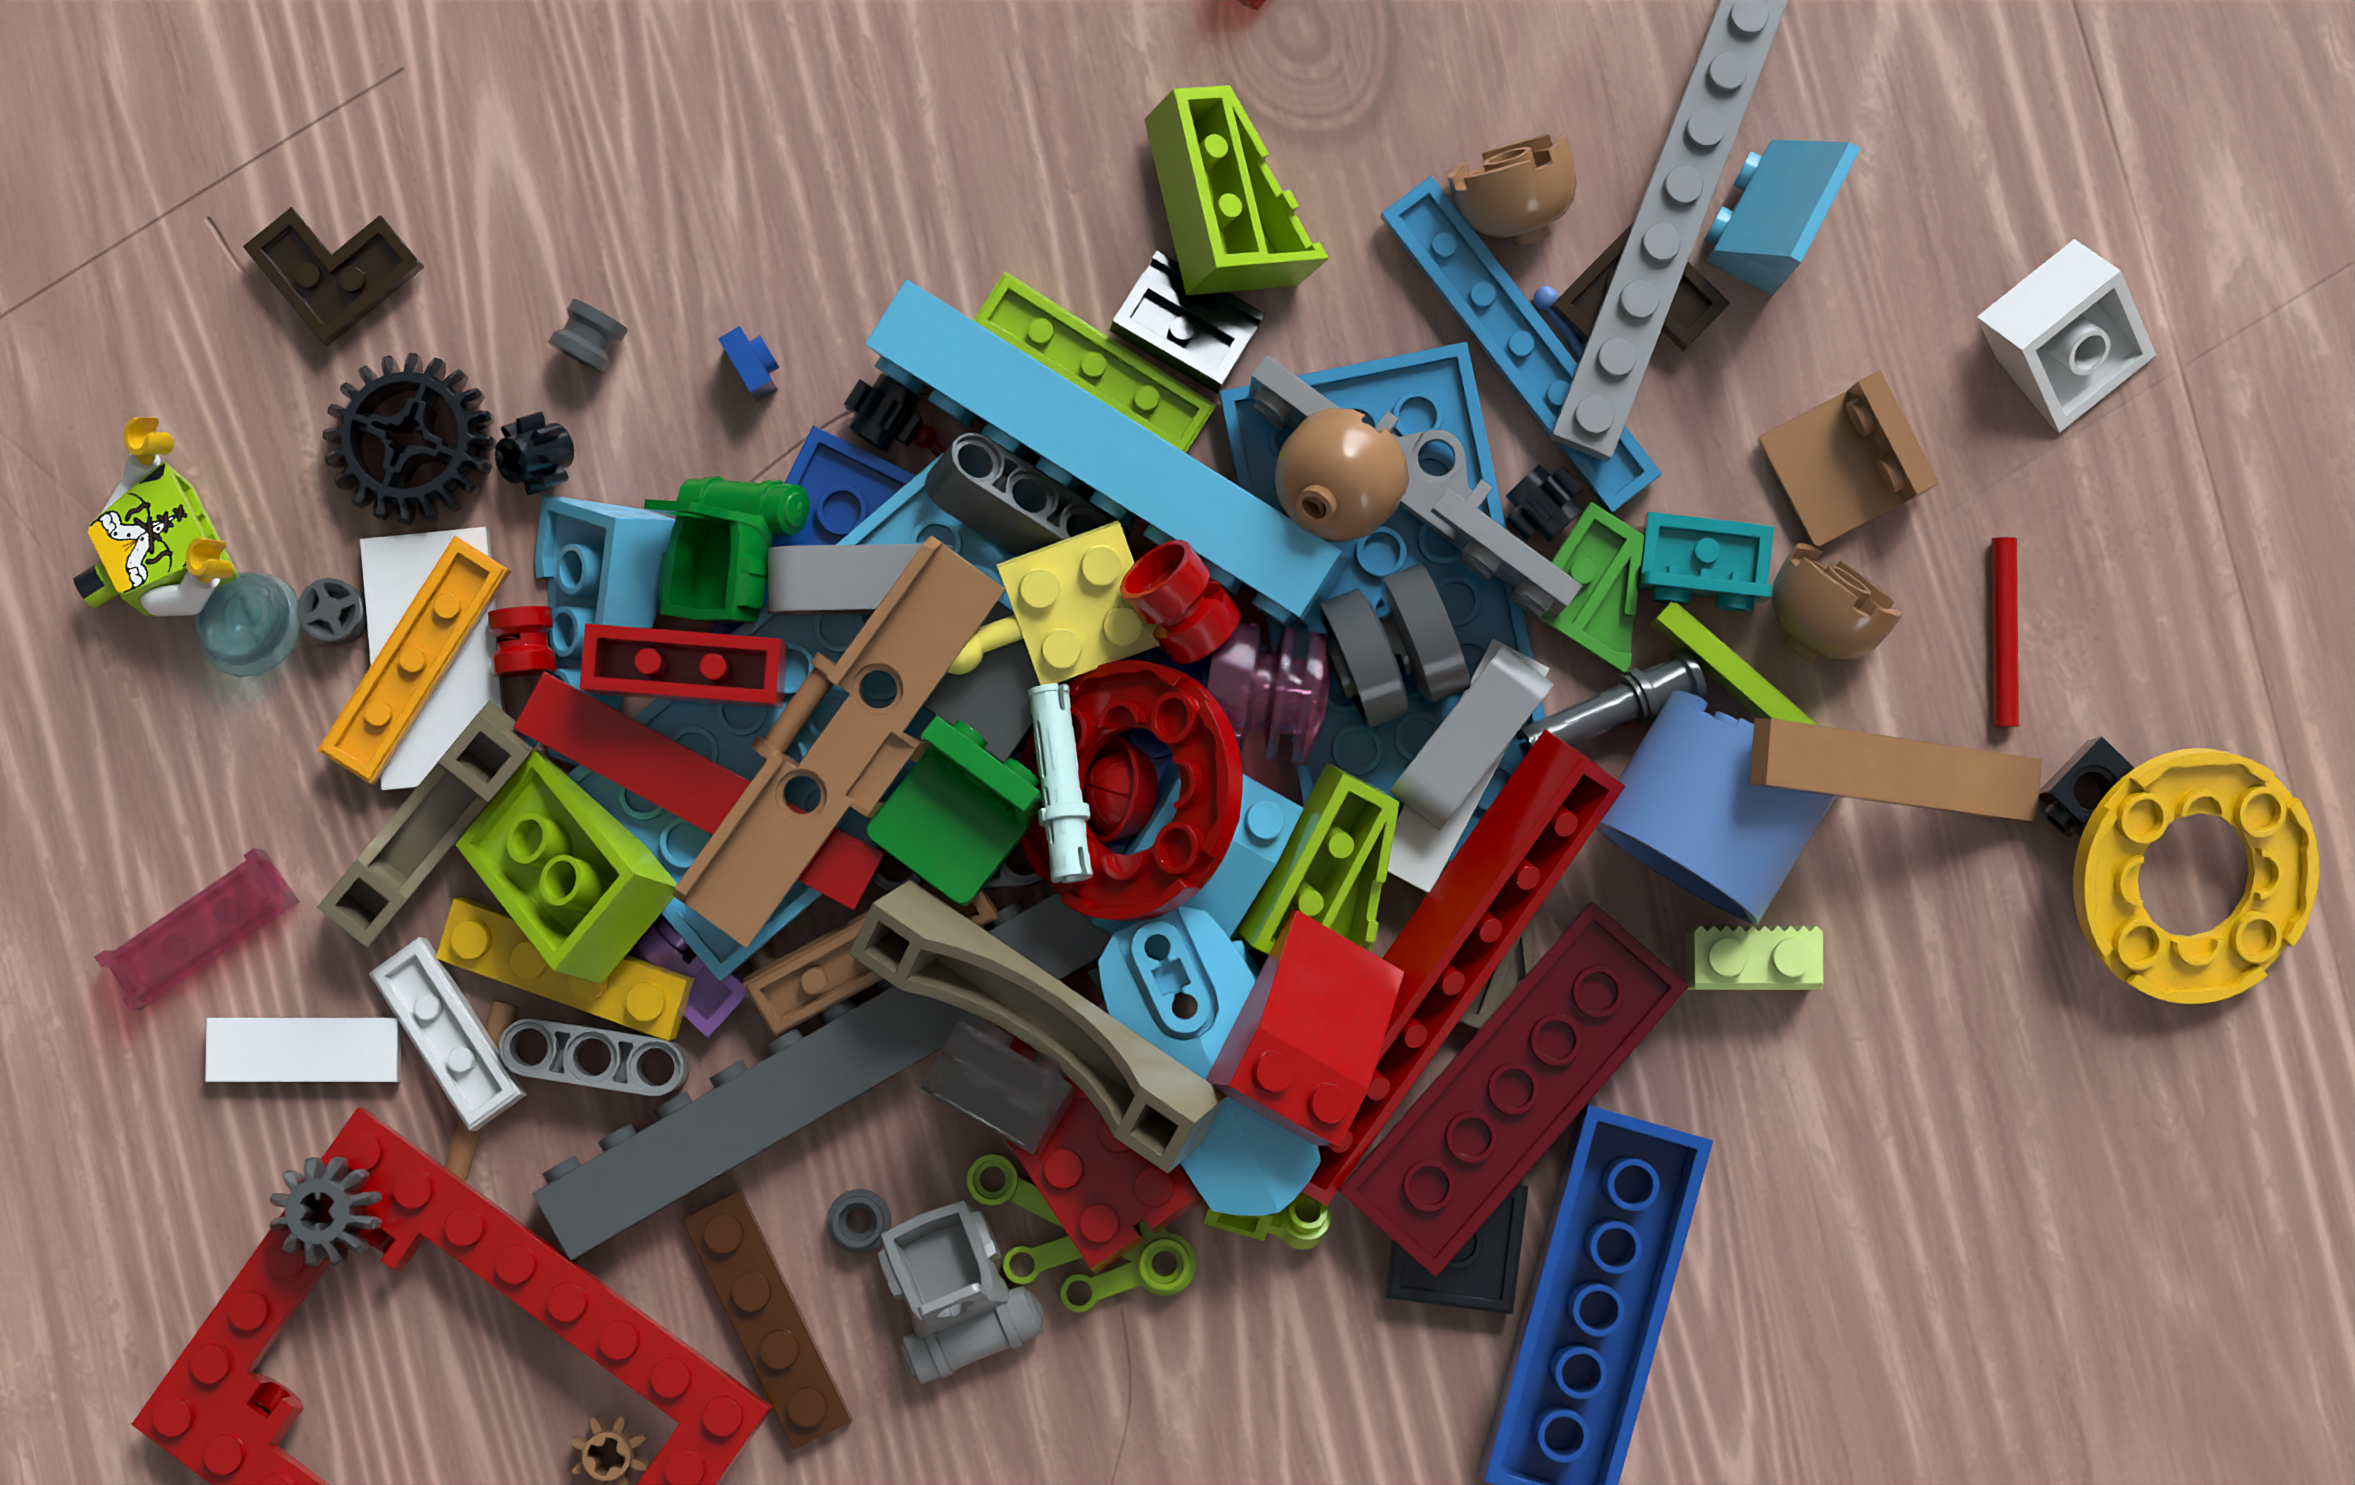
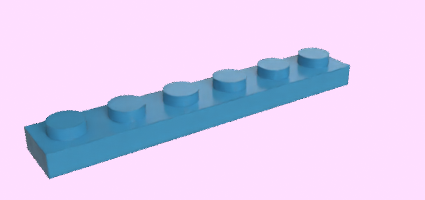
[1380,175,1662,514]

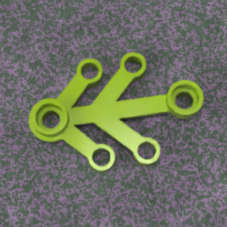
[967,1153,1196,1312]

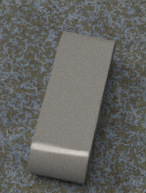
[767,544,954,615]
[1389,645,1554,831]
[499,1019,691,1096]

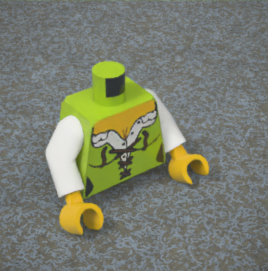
[73,417,240,617]

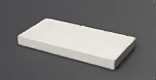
[360,527,511,791]

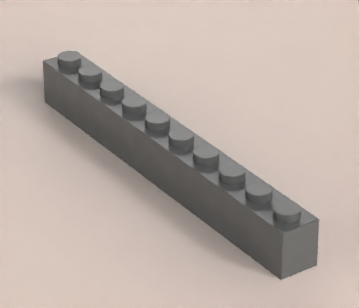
[532,883,1112,1261]

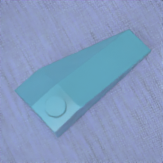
[535,495,676,766]

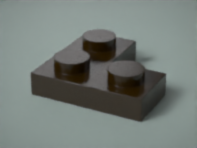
[243,207,424,347]
[1550,223,1730,352]

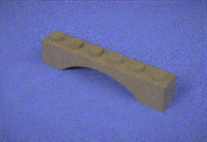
[849,880,1228,1174]

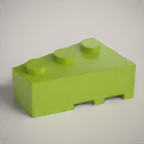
[1144,85,1329,295]
[1238,762,1400,955]

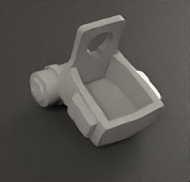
[878,1200,1044,1384]

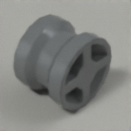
[548,298,628,374]
[297,578,367,645]

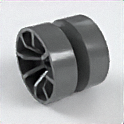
[1318,563,1471,729]

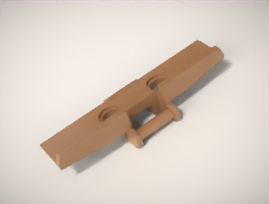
[672,536,1006,949]

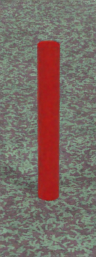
[1992,537,2019,728]

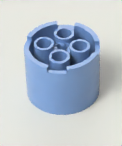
[1596,690,1836,924]

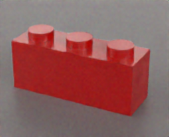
[580,623,788,709]

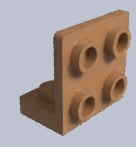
[1758,370,1939,547]

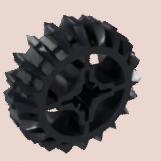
[323,353,497,525]

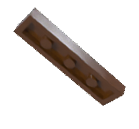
[682,1190,853,1450]

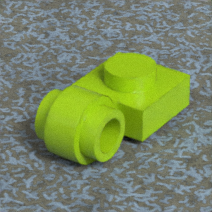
[1203,1192,1331,1249]

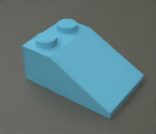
[1704,140,1861,296]
[1088,755,1304,961]

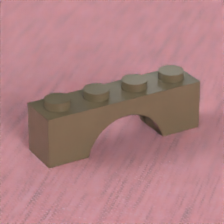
[316,700,538,948]

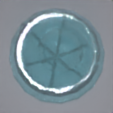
[195,572,302,677]

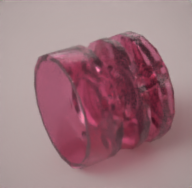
[1207,621,1331,767]

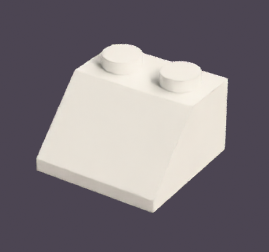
[1977,239,2156,433]

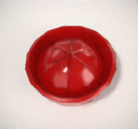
[1082,735,1158,844]

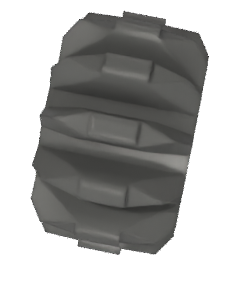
[269,1157,382,1266]

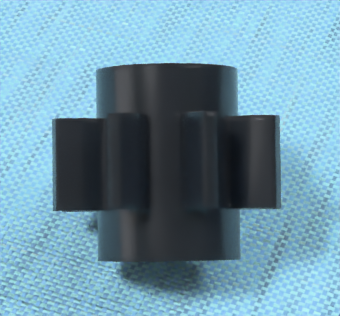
[843,374,924,453]
[495,411,574,495]
[1505,464,1583,542]

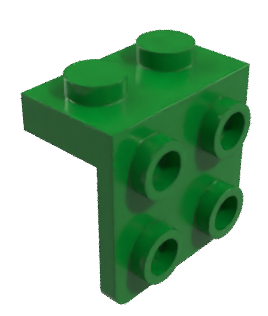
[867,715,1043,906]

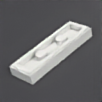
[369,937,527,1131]
[205,1018,402,1082]

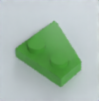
[1523,502,1644,675]

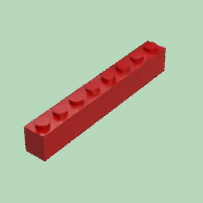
[1301,729,1625,1206]

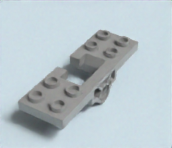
[1248,355,1583,619]

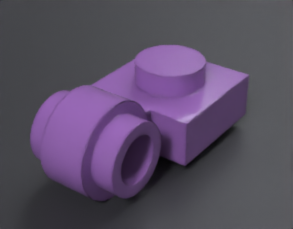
[631,917,748,1038]

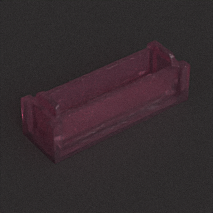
[94,848,300,1010]

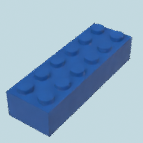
[1478,1104,1713,1485]

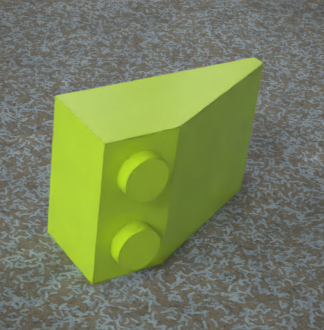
[455,750,677,984]

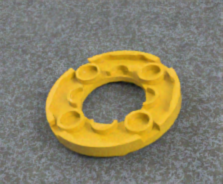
[2073,748,2319,1004]

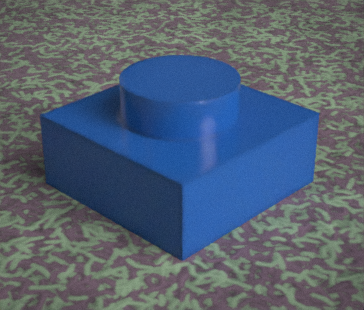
[718,326,780,402]

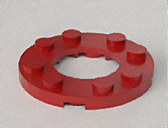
[1020,660,1243,922]

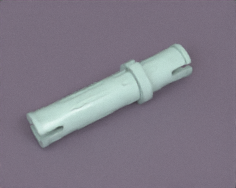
[1028,683,1093,883]

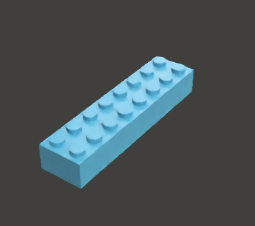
[865,279,1350,629]

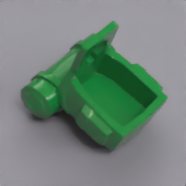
[644,476,811,623]

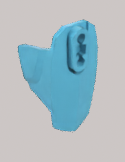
[1097,906,1321,1216]

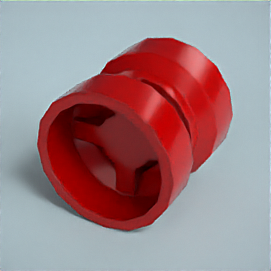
[488,606,557,677]

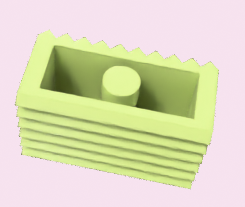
[1685,925,1823,990]

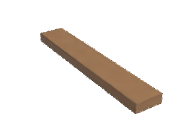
[1749,718,2042,822]

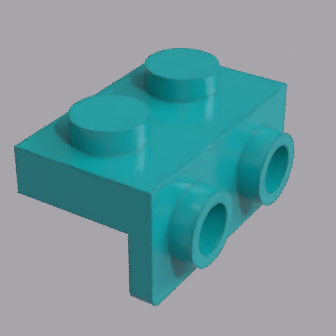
[1637,512,1774,612]

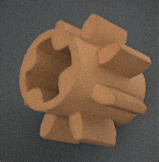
[570,1413,651,1485]

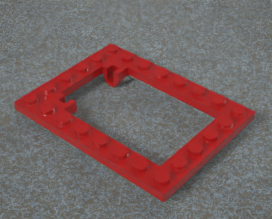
[131,1107,773,1485]

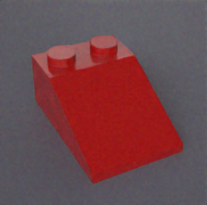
[1206,910,1404,1148]

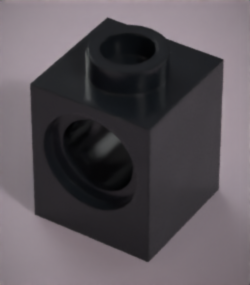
[2039,736,2134,838]

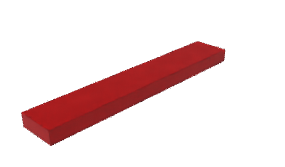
[513,672,886,911]

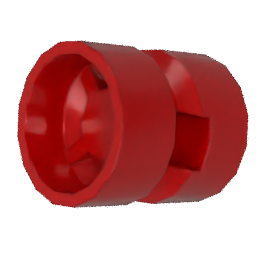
[1120,540,1241,664]

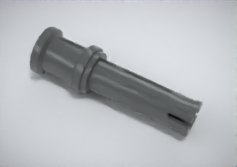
[1516,648,1707,757]

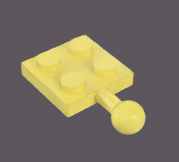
[948,520,1160,685]

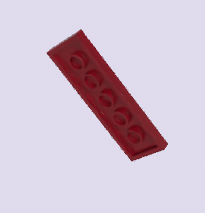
[1338,901,1689,1277]

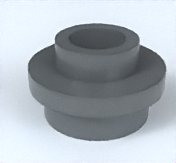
[827,1189,891,1253]

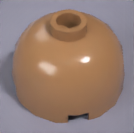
[1447,134,1577,246]
[1274,408,1409,542]
[1771,542,1903,662]

